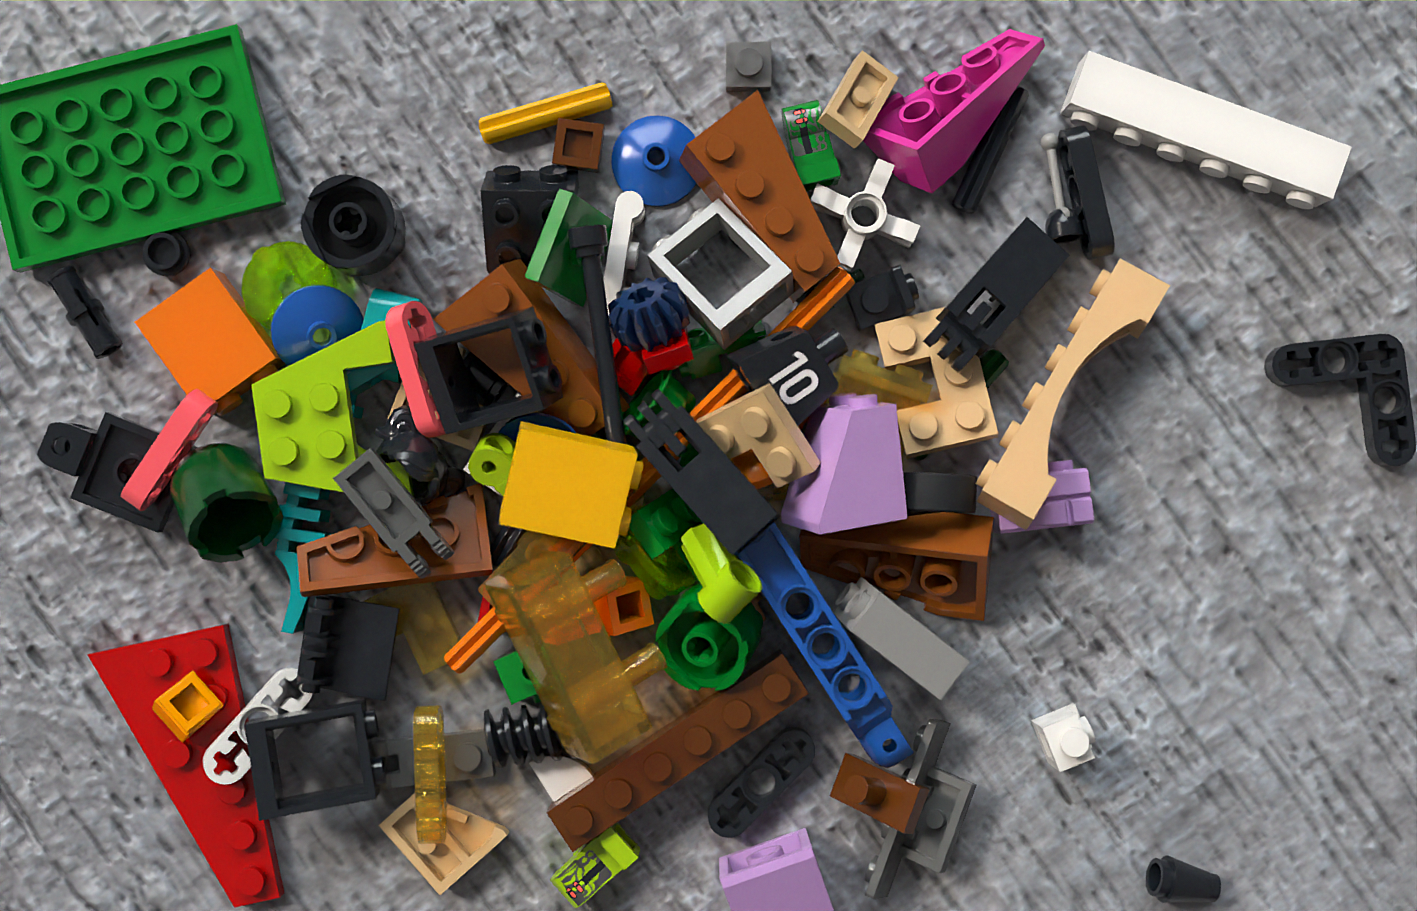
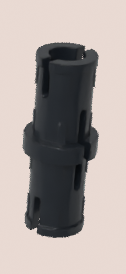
[47,266,123,359]

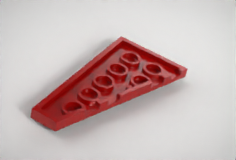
[87,623,285,908]

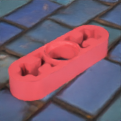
[385,301,446,438]
[121,389,218,511]

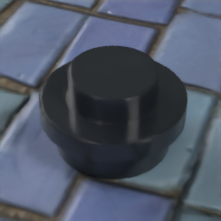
[142,232,191,277]

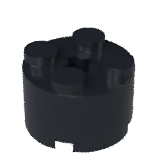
[301,174,406,276]

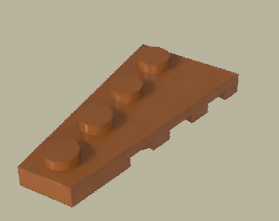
[297,483,493,597]

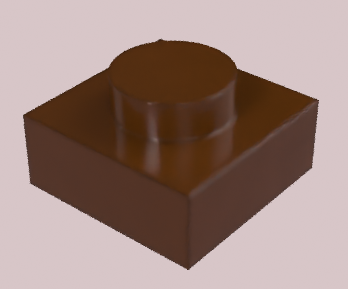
[552,118,605,173]

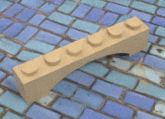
[975,258,1170,530]

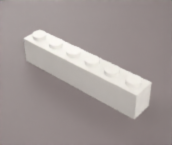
[1060,51,1352,209]

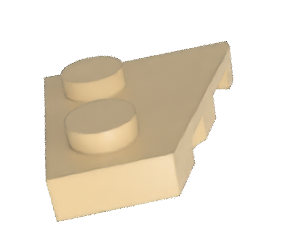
[378,791,510,895]

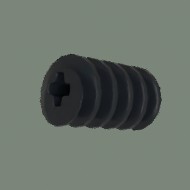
[484,698,584,768]

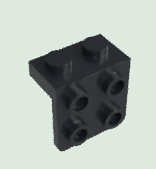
[480,165,579,274]

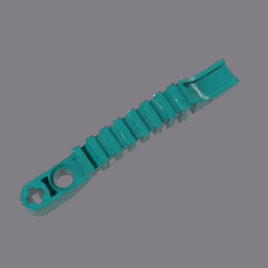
[274,288,422,634]

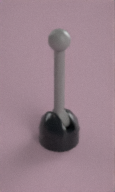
[1041,133,1084,244]

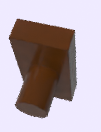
[830,753,929,834]

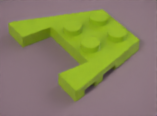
[251,320,414,497]

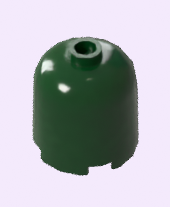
[170,443,283,563]

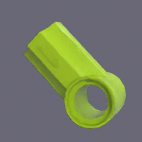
[680,523,762,624]

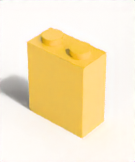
[499,421,643,549]

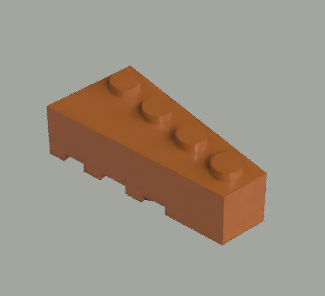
[433,259,630,437]

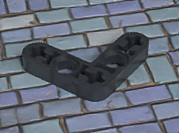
[1264,334,1416,467]

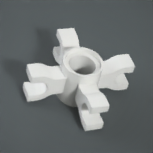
[810,159,920,273]

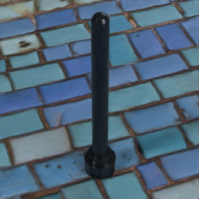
[568,225,627,445]

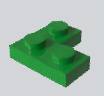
[629,488,702,583]

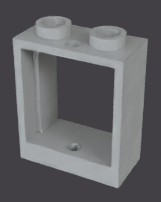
[647,198,794,350]
[833,577,970,700]

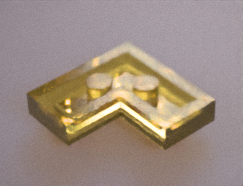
[364,582,461,675]

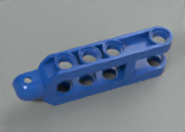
[738,522,914,768]

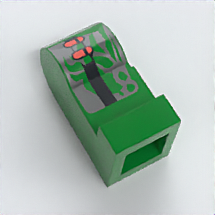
[781,100,841,192]

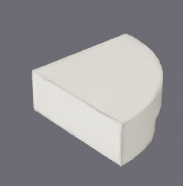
[529,754,594,802]

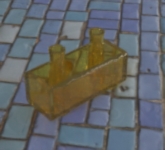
[484,550,667,764]

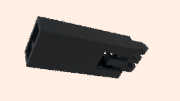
[923,217,1070,373]
[623,388,781,556]

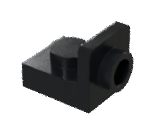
[846,265,919,331]

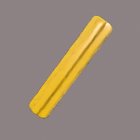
[479,82,612,144]

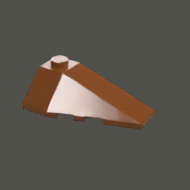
[799,512,994,621]

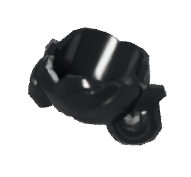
[374,405,465,505]

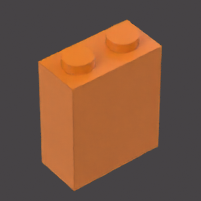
[135,267,285,416]

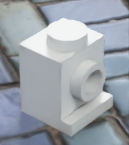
[1031,704,1096,772]

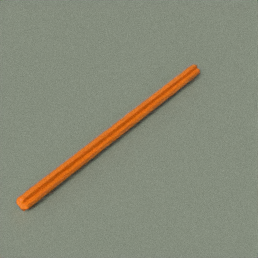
[444,267,855,674]

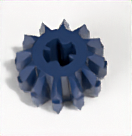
[607,277,690,352]

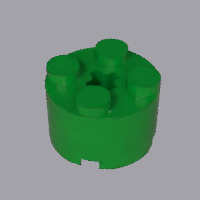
[656,584,763,691]

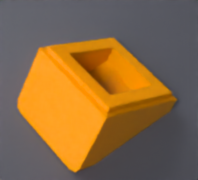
[152,671,224,742]

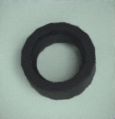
[903,472,977,513]

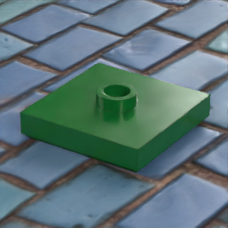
[525,189,613,307]

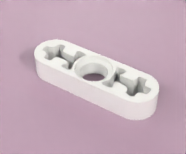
[203,668,313,784]

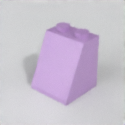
[781,392,907,534]
[719,828,834,911]

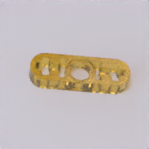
[413,705,447,844]

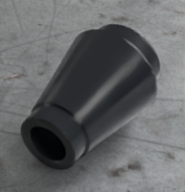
[1146,855,1221,903]

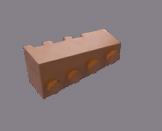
[679,90,840,303]

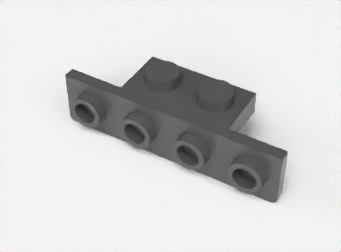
[865,719,977,899]

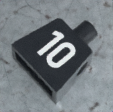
[726,325,849,426]

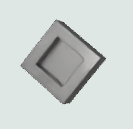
[726,42,772,92]

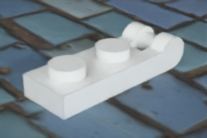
[604,191,645,324]

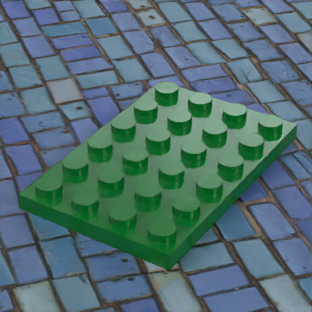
[0,24,286,273]

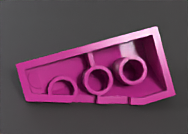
[863,29,1045,193]

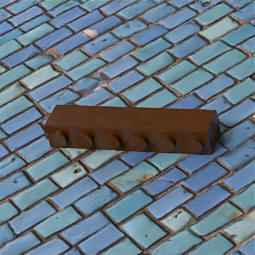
[546,649,809,852]

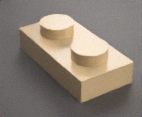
[817,50,899,149]

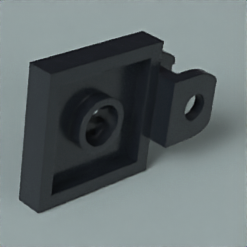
[37,412,197,533]

